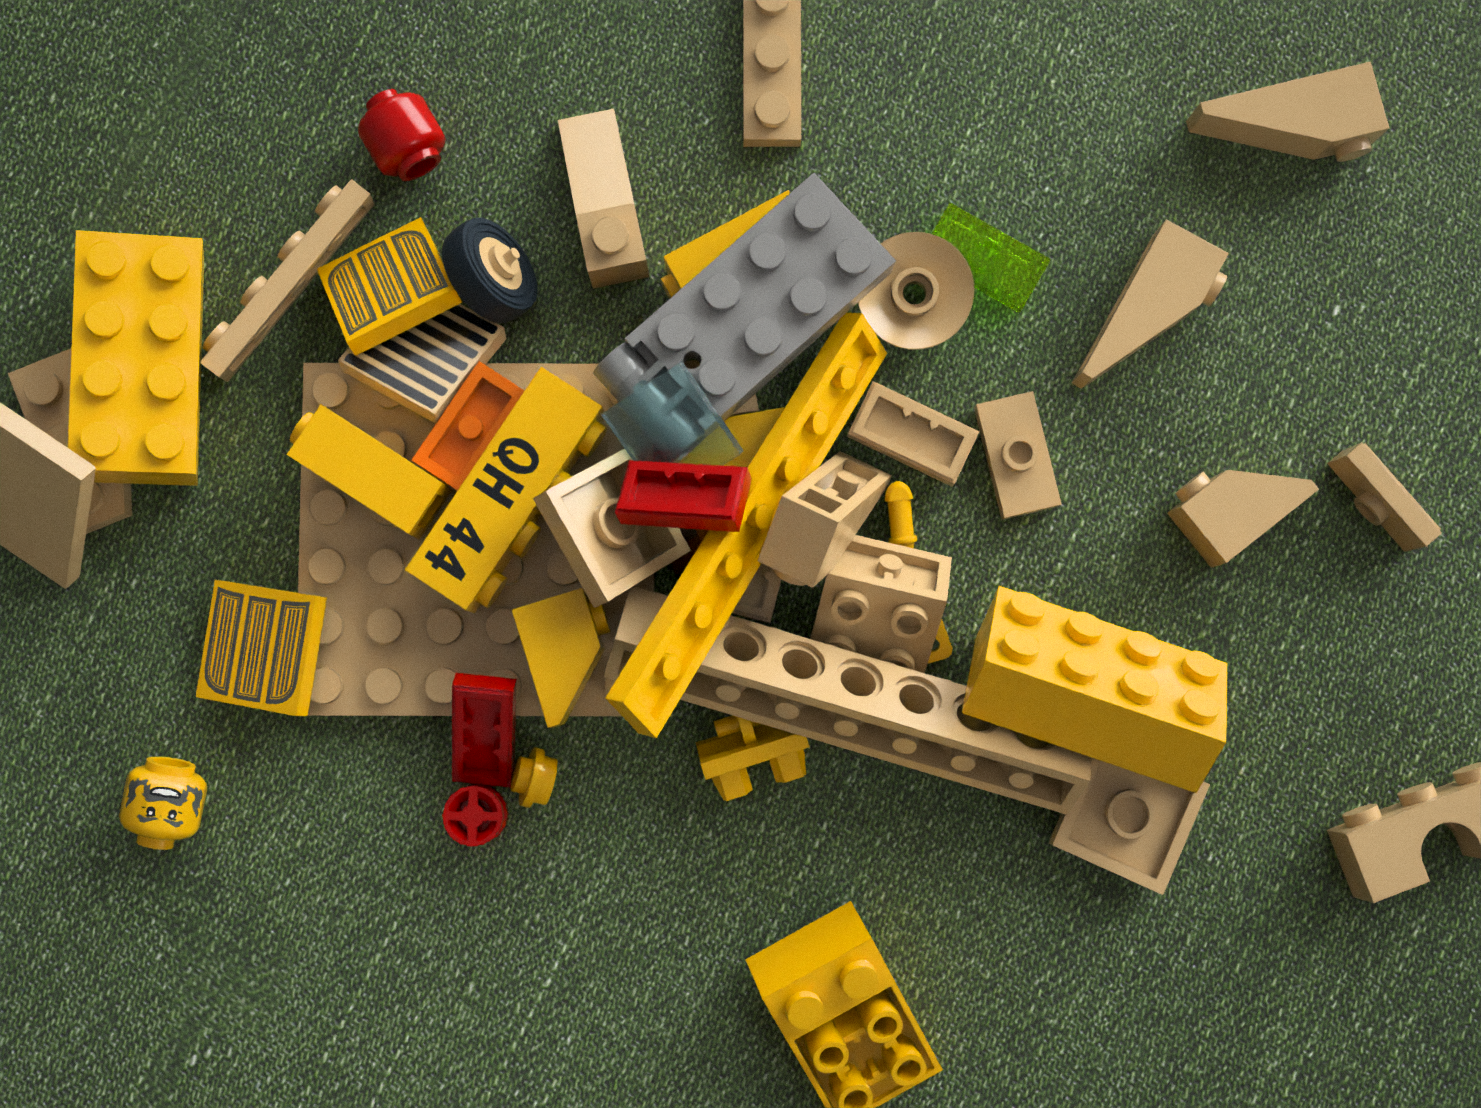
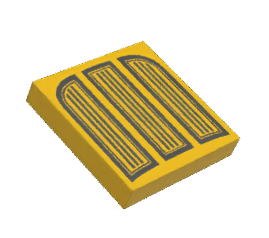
[317,217,462,356]
[196,580,327,716]

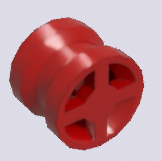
[442,784,509,847]

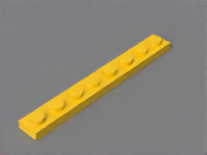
[605,312,887,738]

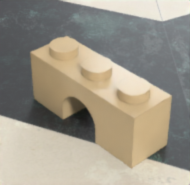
[1327,762,1481,903]

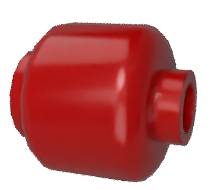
[358,89,446,181]

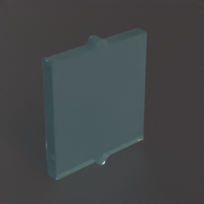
[601,361,744,466]

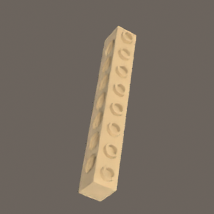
[603,586,1092,815]

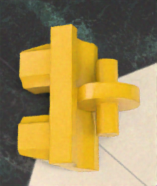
[696,715,810,801]

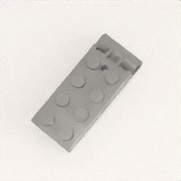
[593,173,896,463]

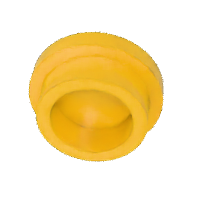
[511,747,558,808]

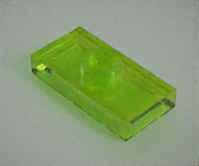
[932,202,1051,313]

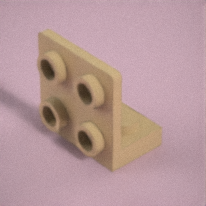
[810,535,952,673]

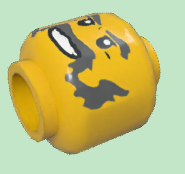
[119,756,207,850]

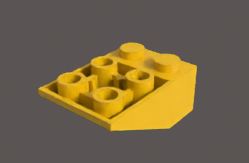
[745,901,943,1108]

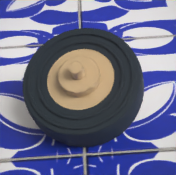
[442,218,538,323]

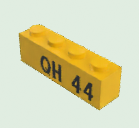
[405,367,608,614]

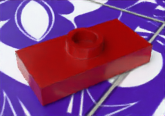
[615,460,752,532]
[452,673,517,788]

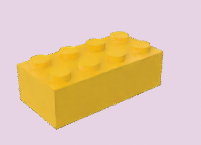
[68,230,204,486]
[962,586,1227,793]

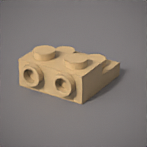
[533,444,691,608]

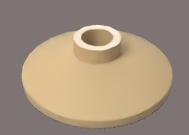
[858,232,974,350]

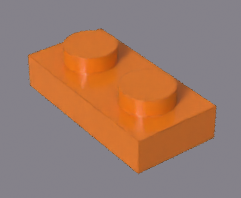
[412,361,525,491]

